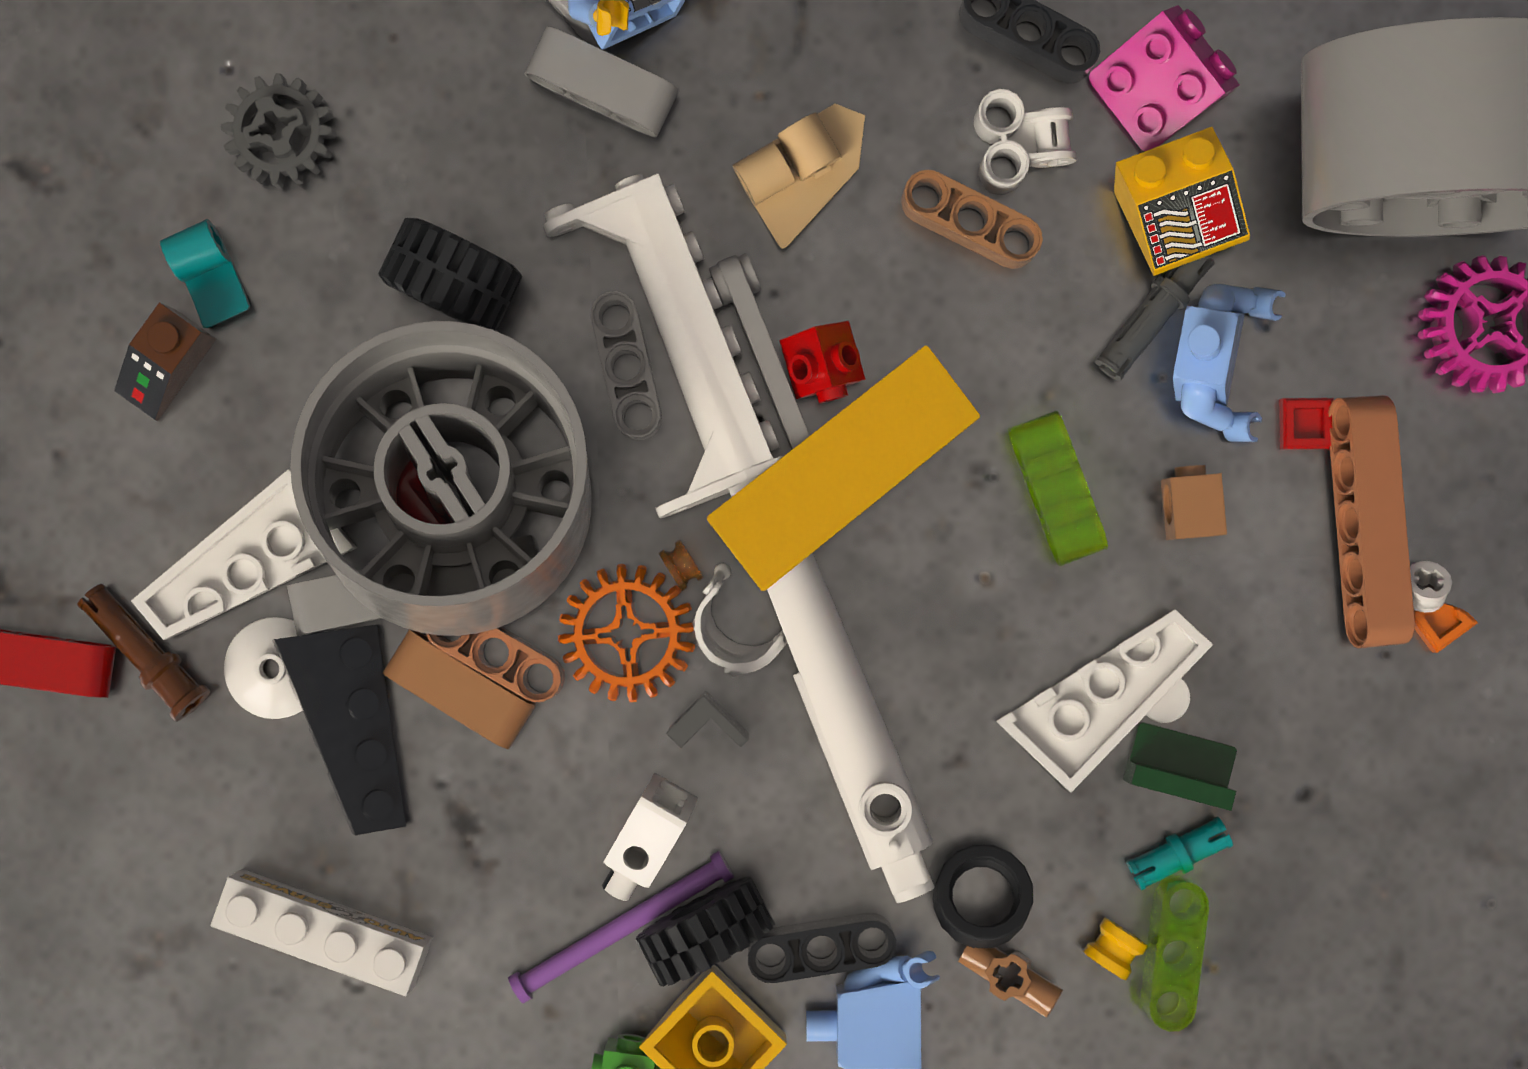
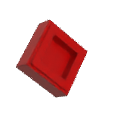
[1279,398,1334,450]

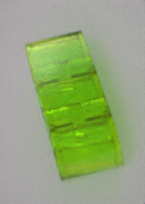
[1008,410,1108,566]
[1141,875,1209,1032]

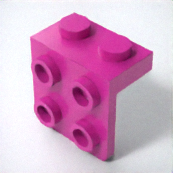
[1089,5,1240,152]

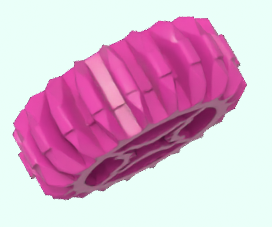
[1418,255,1528,393]

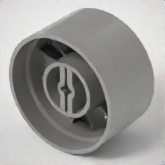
[1301,17,1528,237]
[290,321,592,636]

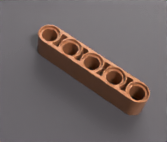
[1328,395,1415,649]

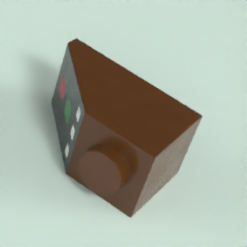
[114,302,216,421]

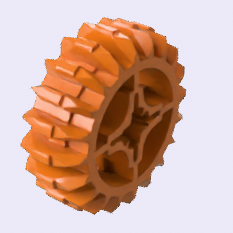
[558,564,695,702]

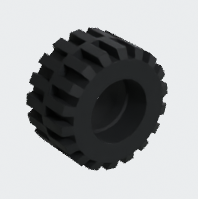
[378,218,523,331]

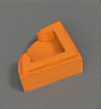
[1414,603,1478,653]

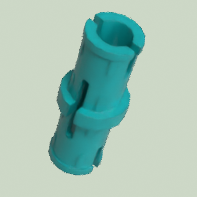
[1126,816,1233,891]

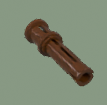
[77,584,210,722]

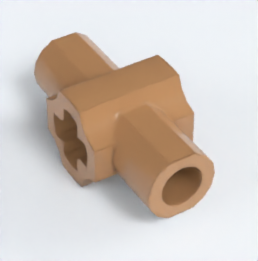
[958,946,1063,1018]

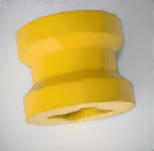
[1083,917,1148,980]

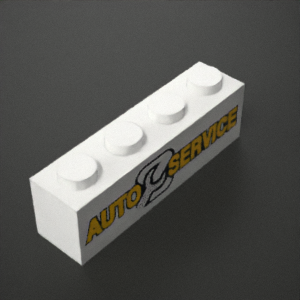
[210,869,433,997]

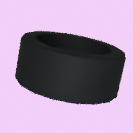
[933,845,1033,948]

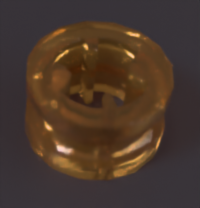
[659,540,704,591]

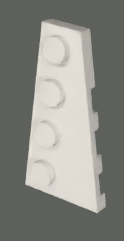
[131,469,357,640]
[996,610,1213,793]

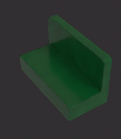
[1123,722,1237,811]

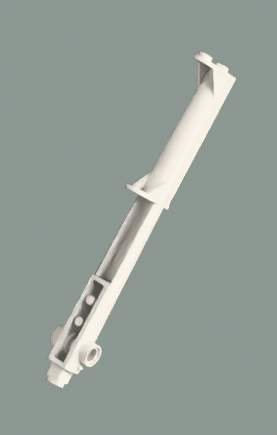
[543,174,935,903]

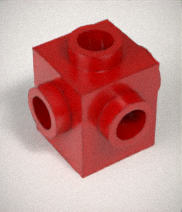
[779,321,866,404]

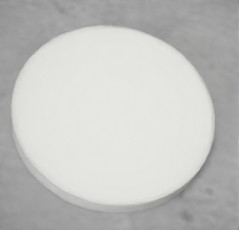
[1146,679,1190,723]

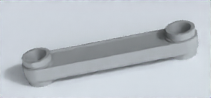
[708,253,810,450]

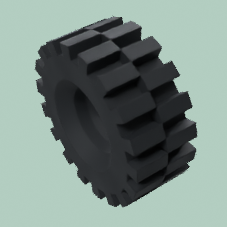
[636,876,775,987]

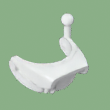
[686,563,787,677]

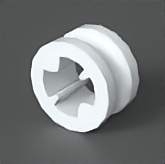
[1410,561,1452,613]

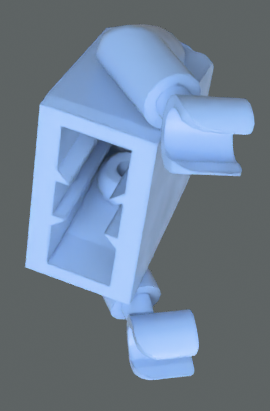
[1173,284,1286,442]
[806,951,940,1069]

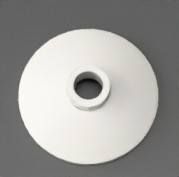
[224,617,313,719]

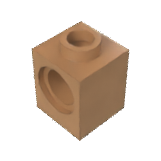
[1161,465,1227,540]

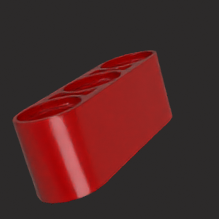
[0,629,116,698]

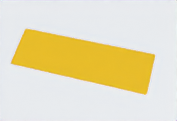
[707,346,980,591]

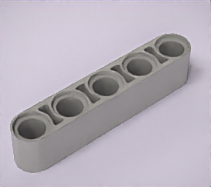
[287,535,536,636]

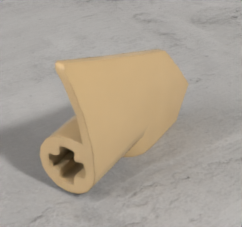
[732,104,865,249]

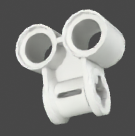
[974,89,1077,195]

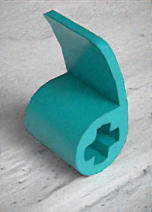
[160,218,250,328]

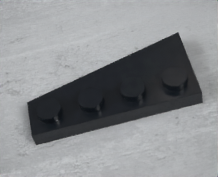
[272,624,406,836]

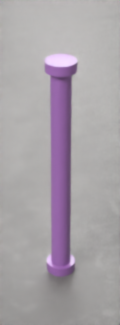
[508,851,734,1004]

